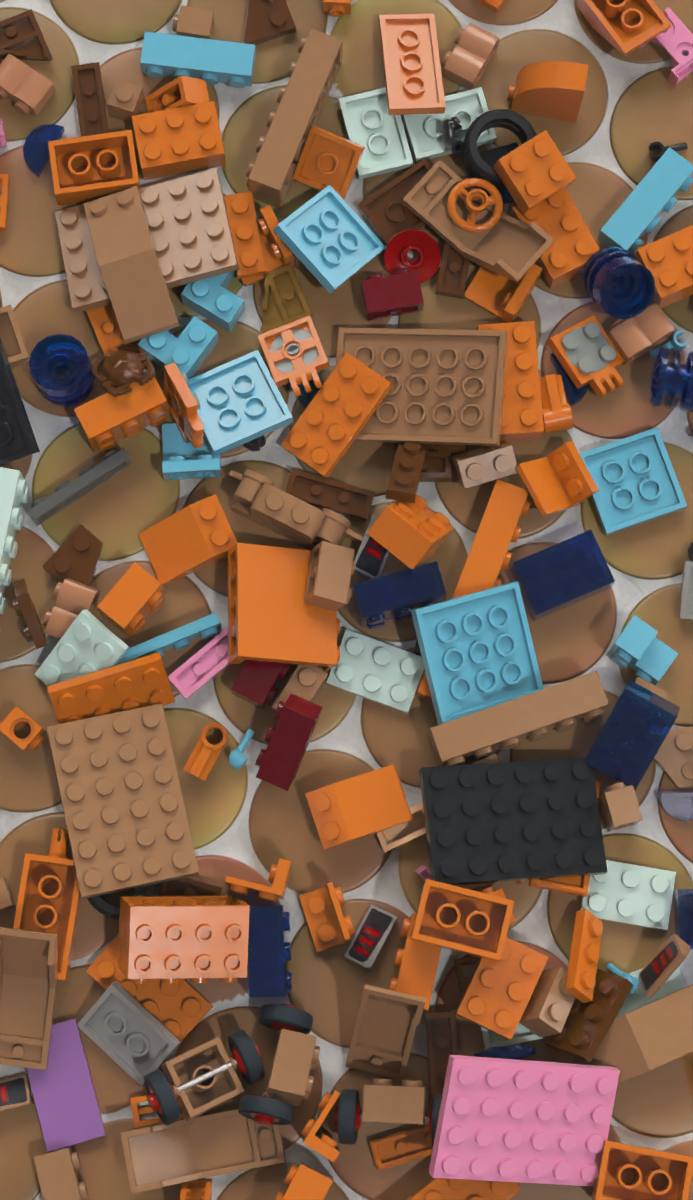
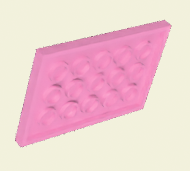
[429,1055,620,1187]

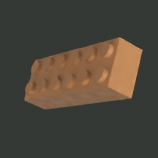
[245,29,343,209]
[428,671,609,766]

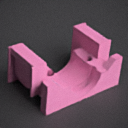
[639,7,693,88]

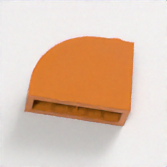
[507,61,589,123]

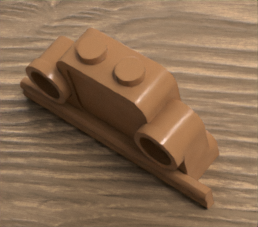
[229,469,364,550]

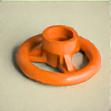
[447,178,503,233]

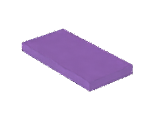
[26,1018,106,1152]

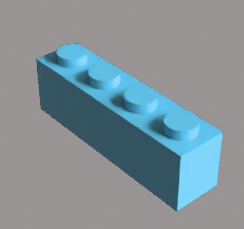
[140,31,256,88]
[597,147,693,260]

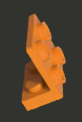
[236,204,295,287]
[464,264,543,323]
[516,441,599,516]
[224,858,292,903]
[299,882,355,952]
[301,1090,341,1163]

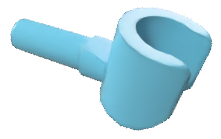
[649,330,689,358]
[228,729,254,770]
[607,963,639,994]

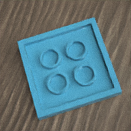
[273,185,386,294]
[188,350,293,456]
[579,427,687,536]

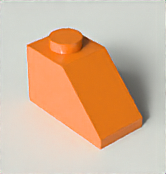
[145,76,210,113]

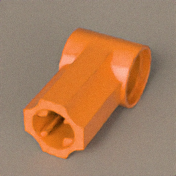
[540,374,573,433]
[183,723,229,781]

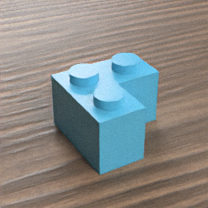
[181,271,245,333]
[138,316,219,379]
[608,615,679,685]

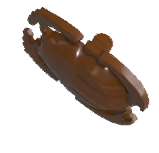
[92,344,156,397]

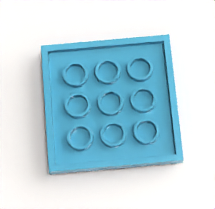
[411,581,544,724]

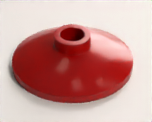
[384,229,441,283]

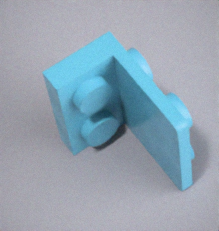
[162,423,222,480]

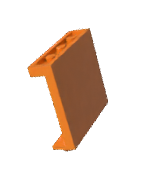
[228,543,340,672]

